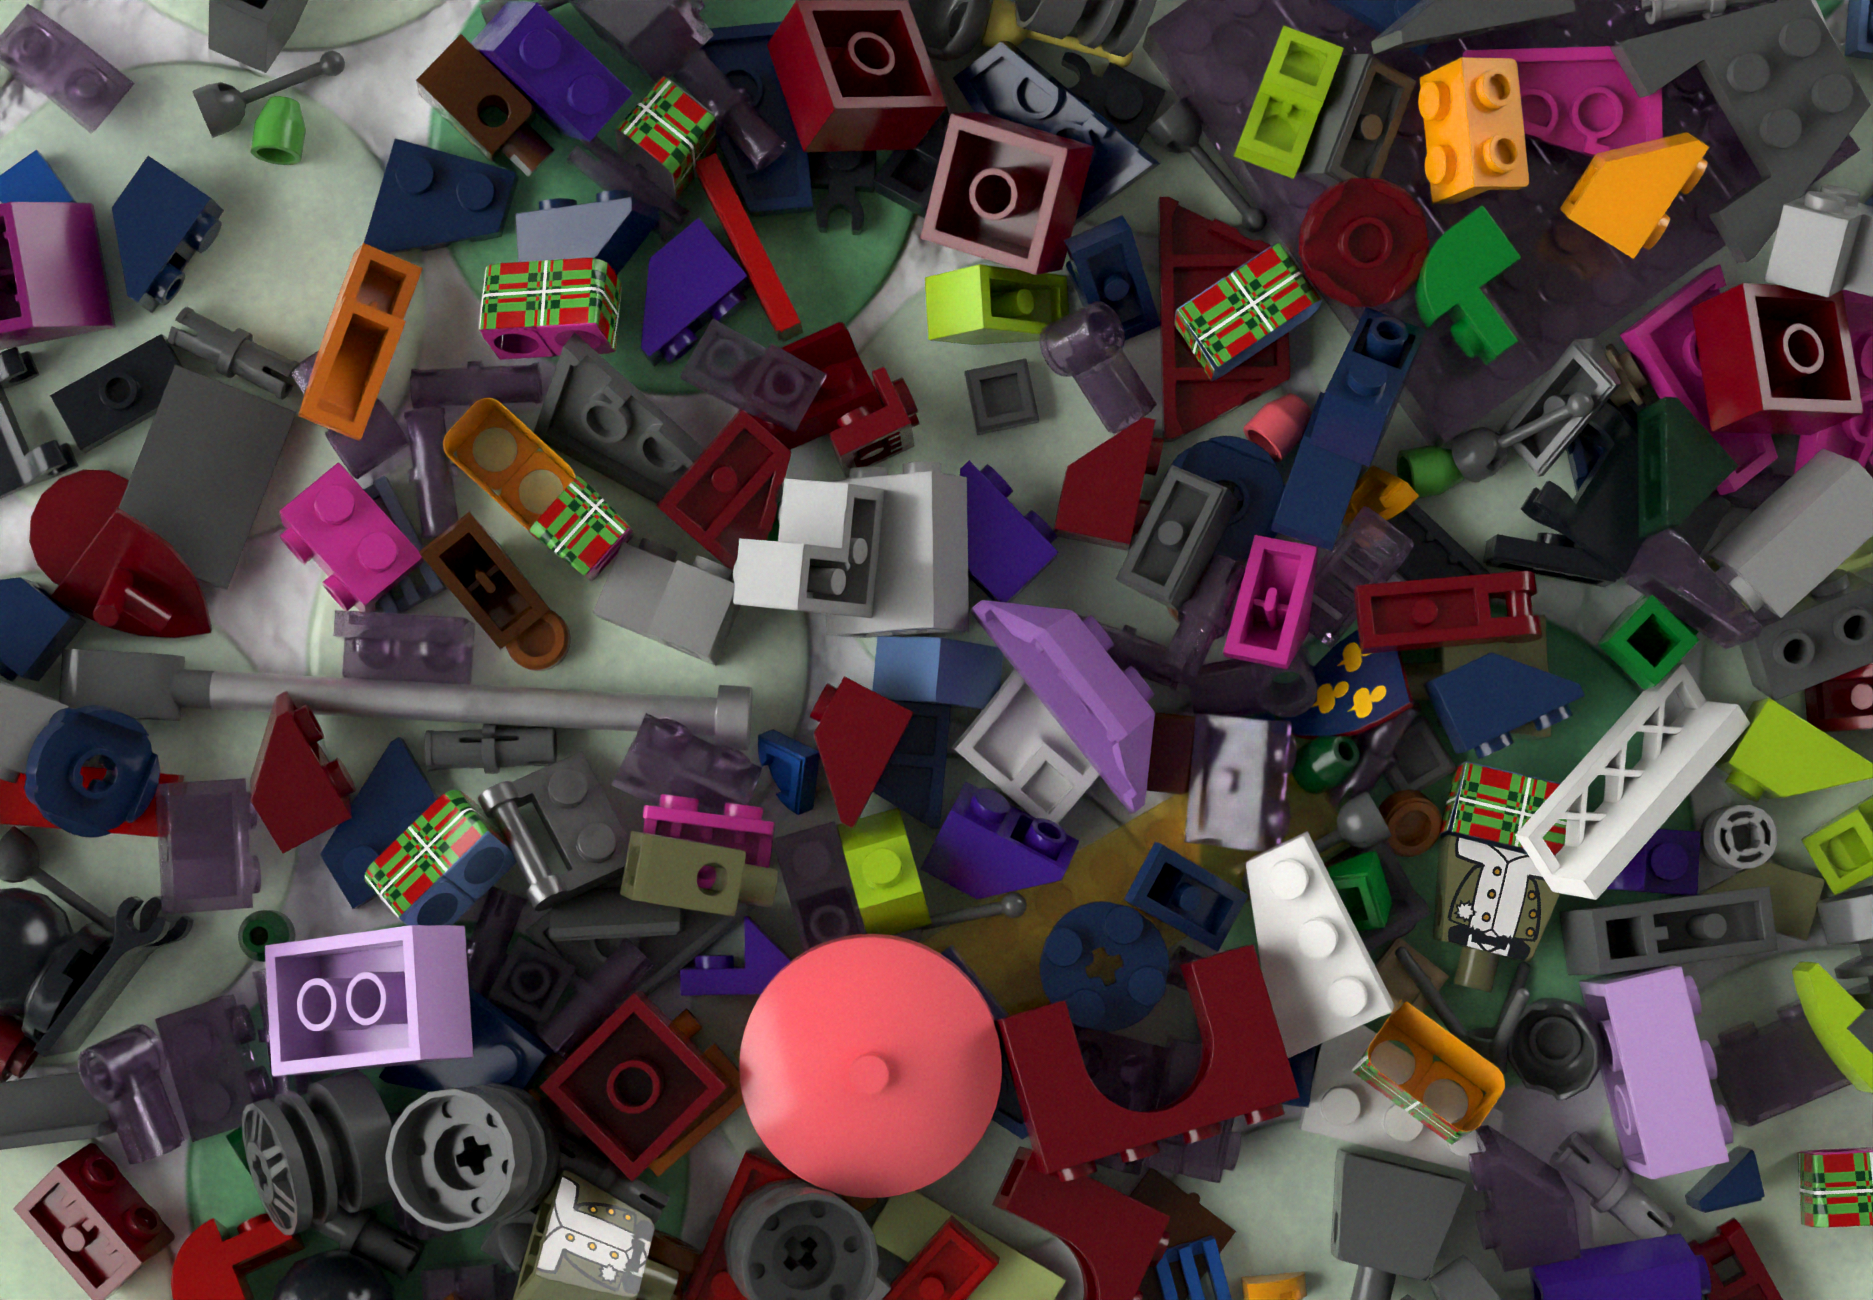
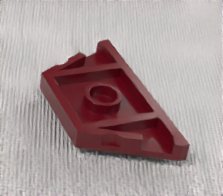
[1157,196,1290,442]

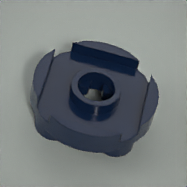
[1161,436,1286,565]
[24,705,160,838]
[1039,901,1169,1032]

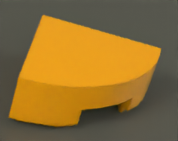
[1342,465,1419,528]
[1241,1271,1307,1300]

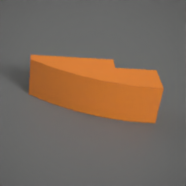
[298,243,423,441]

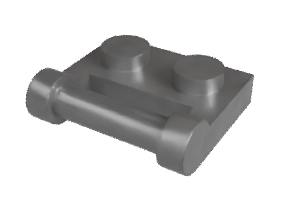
[478,751,630,911]

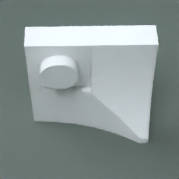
[952,669,1099,824]

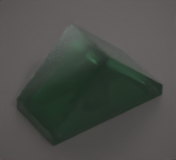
[1637,396,1738,538]

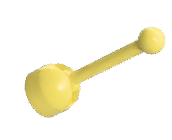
[981,0,1133,68]

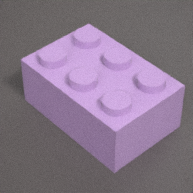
[265,925,473,1076]
[1579,965,1733,1180]

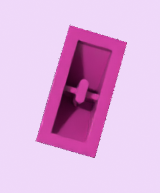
[1223,535,1318,669]

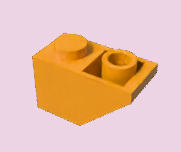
[1560,132,1709,259]

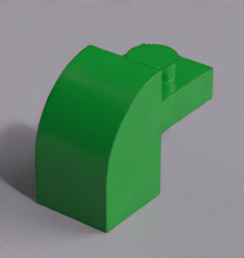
[1415,205,1521,366]
[1597,565,1730,690]

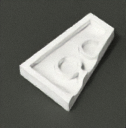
[1246,831,1395,1058]
[1298,1025,1503,1177]

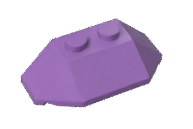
[971,600,1155,814]

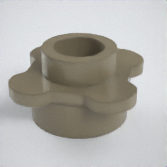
[1605,343,1649,408]

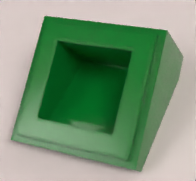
[1326,851,1392,931]

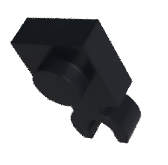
[1061,52,1166,145]
[873,105,950,218]
[811,150,877,235]

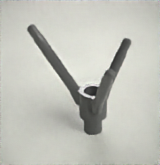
[1395,947,1531,1097]

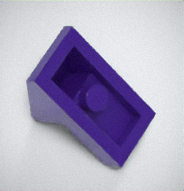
[1606,829,1701,895]
[680,916,793,996]

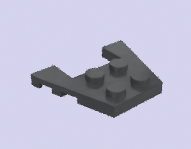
[1610,0,1871,263]

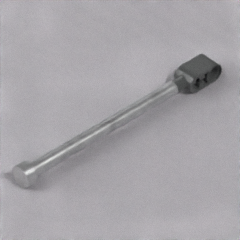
[59,649,752,750]

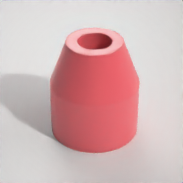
[1243,393,1312,462]

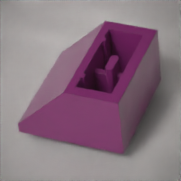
[0,202,116,350]

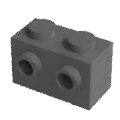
[1731,569,1873,701]

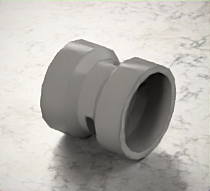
[1699,805,1778,869]

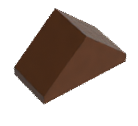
[419,511,550,650]

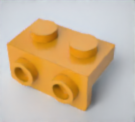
[1418,57,1529,204]

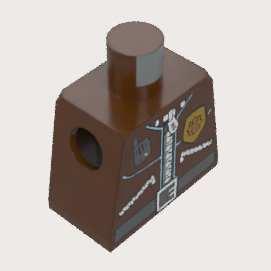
[416,34,555,177]

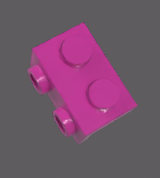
[279,462,424,617]
[643,794,775,889]

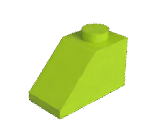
[925,264,1071,345]
[1714,698,1873,802]
[838,808,932,935]

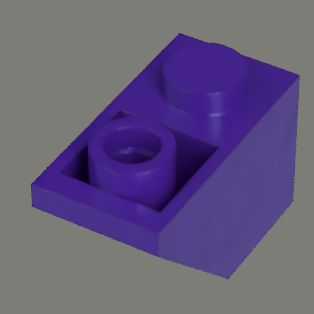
[641,217,751,367]
[959,460,1059,603]
[920,782,1079,899]

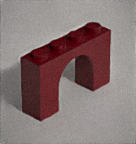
[995,944,1300,1182]
[992,1146,1171,1300]

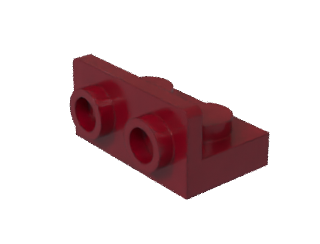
[729,322,883,450]
[829,366,920,478]
[13,1143,175,1300]

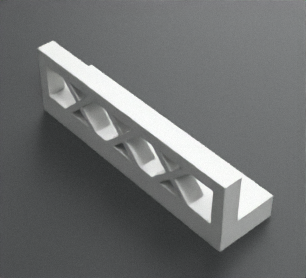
[1515,662,1750,900]

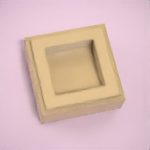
[1374,937,1449,1015]

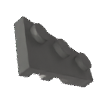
[533,333,705,504]

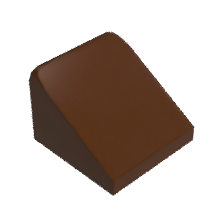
[1147,712,1208,795]

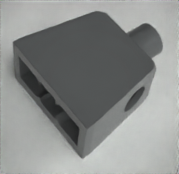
[1331,1149,1466,1300]

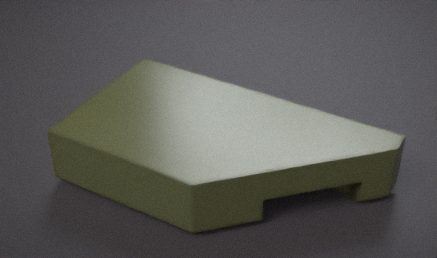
[1698,861,1825,941]

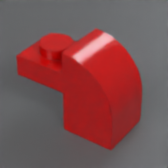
[171,1213,305,1300]

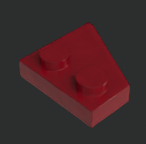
[656,408,792,572]

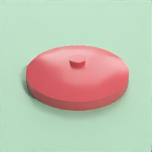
[739,934,1002,1198]

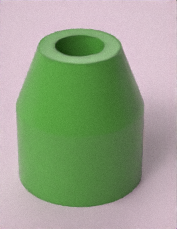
[250,96,306,165]
[1397,445,1465,499]

